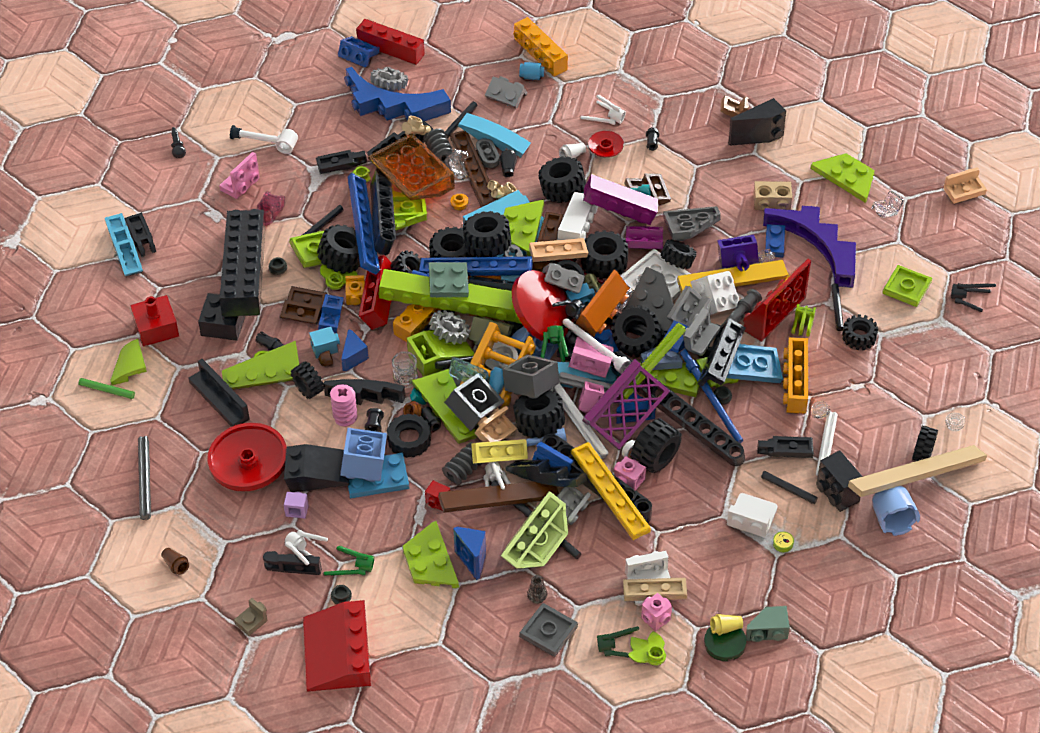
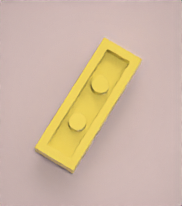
[471,439,528,464]

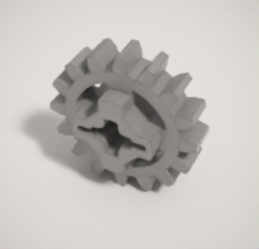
[370,67,408,91]
[429,310,471,345]

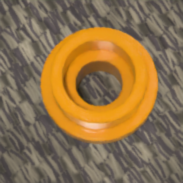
[450,194,469,210]

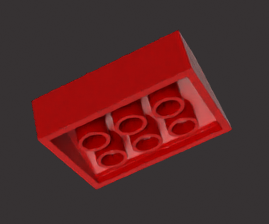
[743,259,811,342]
[303,600,371,692]

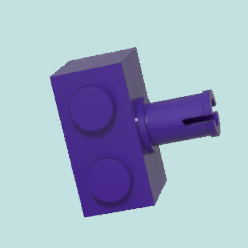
[717,234,759,271]

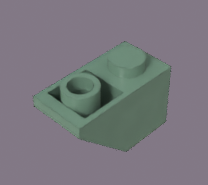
[746,606,790,642]

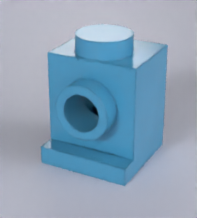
[566,283,595,308]

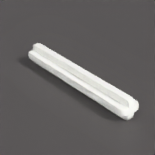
[816,411,838,476]

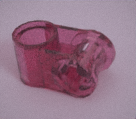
[257,191,285,225]

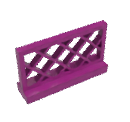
[582,359,670,450]

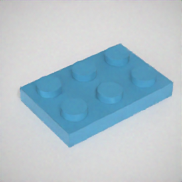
[726,344,783,383]
[348,453,410,499]

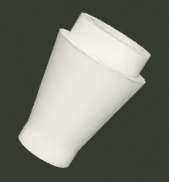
[559,142,586,159]

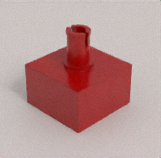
[130,295,180,347]

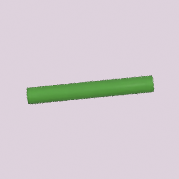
[78,378,135,399]

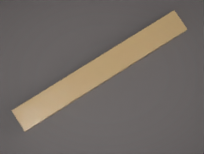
[848,445,987,497]

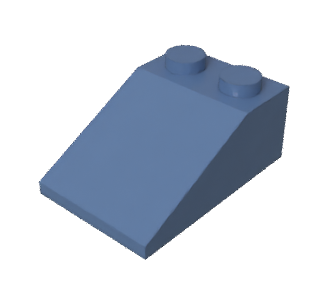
[340,428,387,482]

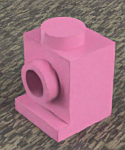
[578,381,604,414]

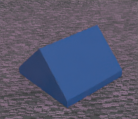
[453,527,486,580]

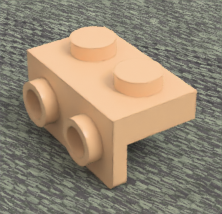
[944,167,987,204]
[475,406,517,442]

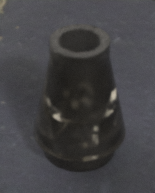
[527,575,548,604]

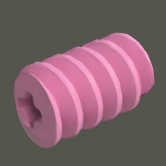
[330,385,358,426]

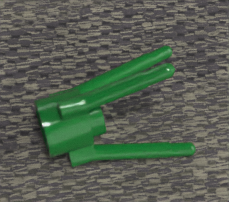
[540,325,568,362]
[323,546,375,576]

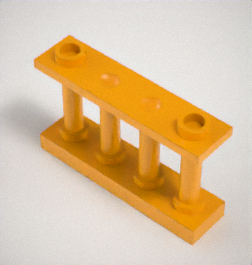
[459,322,535,410]

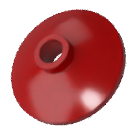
[588,131,624,157]

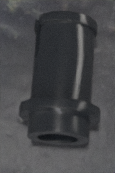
[646,127,660,151]
[421,407,441,431]

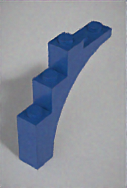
[344,67,451,122]

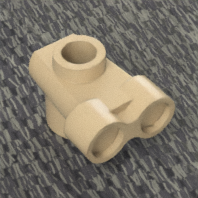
[402,116,431,137]
[487,180,517,199]

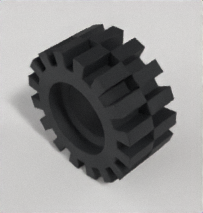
[660,239,697,269]
[391,250,421,274]
[842,314,878,350]
[290,361,324,399]
[912,425,938,461]

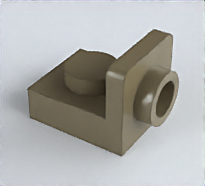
[234,598,268,636]

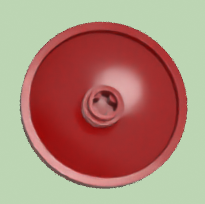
[512,270,573,343]
[207,423,287,491]

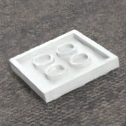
[621,249,691,301]

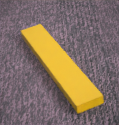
[677,260,788,293]
[571,442,651,540]

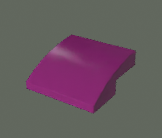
[626,226,663,249]

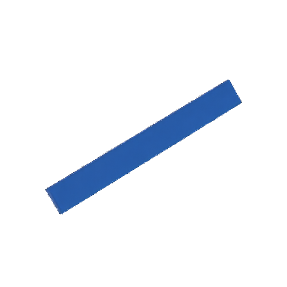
[348,173,380,275]

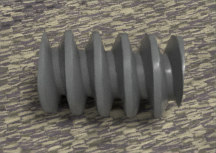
[424,129,454,167]
[442,442,483,485]

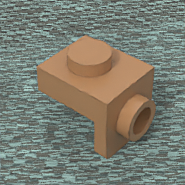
[720,95,749,117]

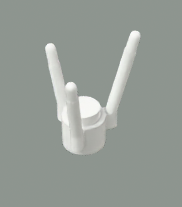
[580,95,626,125]
[483,462,511,489]
[285,530,328,565]

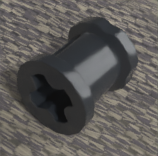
[364,408,384,432]

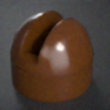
[318,350,334,367]

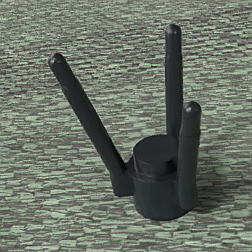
[951,283,996,312]
[552,299,585,330]

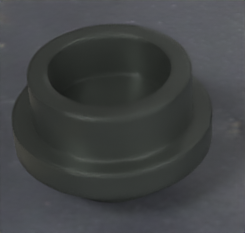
[269,257,287,275]
[714,386,732,405]
[331,585,352,604]

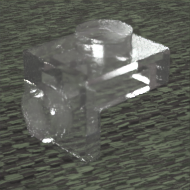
[444,149,469,180]
[871,191,904,218]

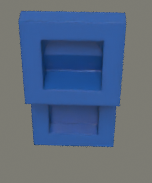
[318,294,344,333]

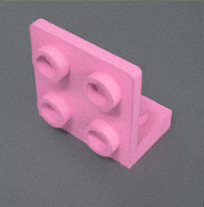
[219,152,260,199]
[568,337,614,378]

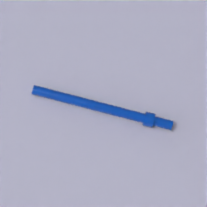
[680,349,743,443]

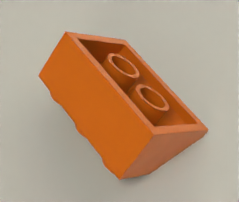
[575,270,629,337]

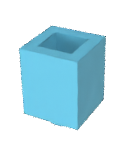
[309,327,340,359]

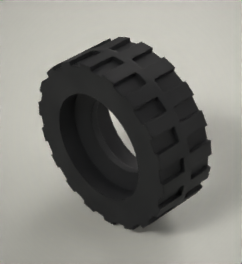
[387,414,431,458]

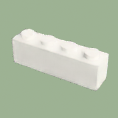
[557,192,598,240]

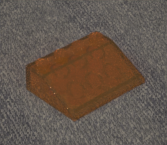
[368,133,455,200]

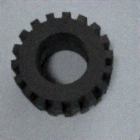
[538,156,586,203]
[463,211,511,257]
[317,224,360,273]
[429,227,476,258]
[581,230,628,280]
[611,305,662,358]
[513,390,565,438]
[631,418,682,473]

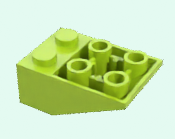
[407,331,474,377]

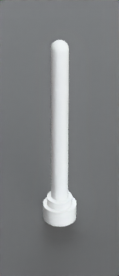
[563,319,631,374]

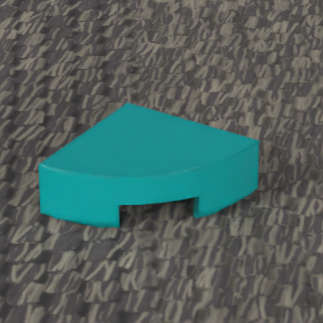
[410,387,427,405]

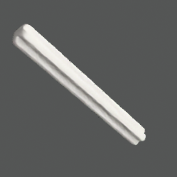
[551,383,608,459]

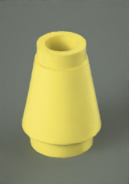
[710,614,743,635]

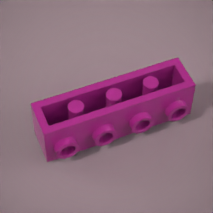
[583,174,658,225]

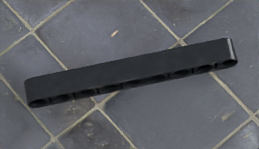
[610,351,745,466]

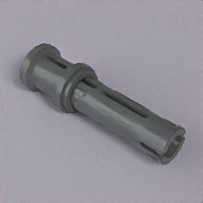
[721,289,762,326]

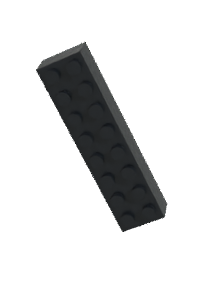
[220,209,265,317]

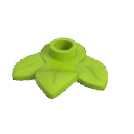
[320,264,357,290]
[628,631,666,665]

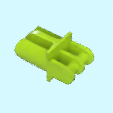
[791,304,816,337]

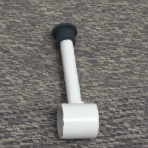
[229,125,298,154]

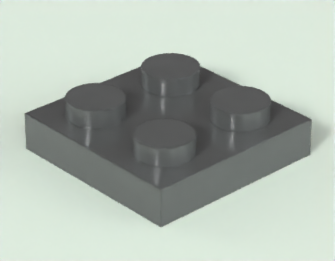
[519,603,578,657]

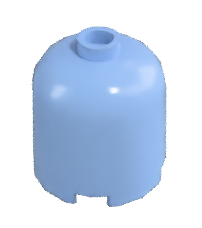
[872,485,920,536]

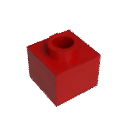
[425,480,450,511]

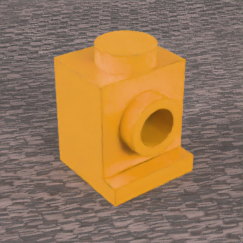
[346,275,365,305]

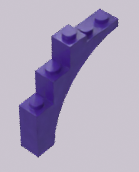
[763,206,856,288]

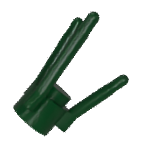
[597,626,639,658]

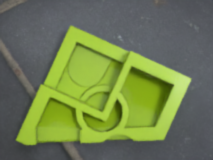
[110,339,147,385]

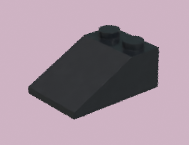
[728,98,786,146]
[284,444,349,492]

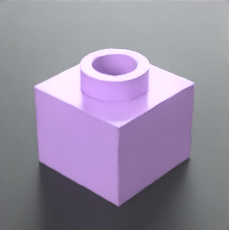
[284,492,309,519]

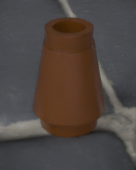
[161,547,189,575]

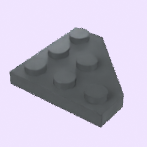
[663,206,721,241]
[625,267,674,337]

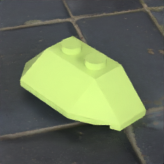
[501,491,568,569]

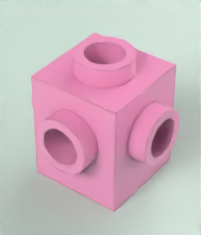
[613,456,646,490]
[641,593,672,632]

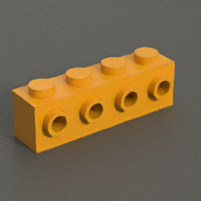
[513,17,568,77]
[393,304,442,342]
[783,337,808,414]

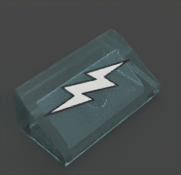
[449,357,490,382]

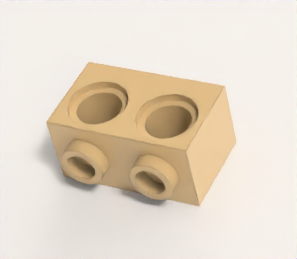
[753,181,792,210]

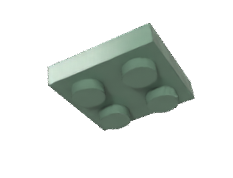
[429,262,469,297]

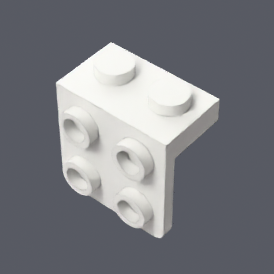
[690,271,739,315]
[727,493,778,538]
[625,551,670,606]

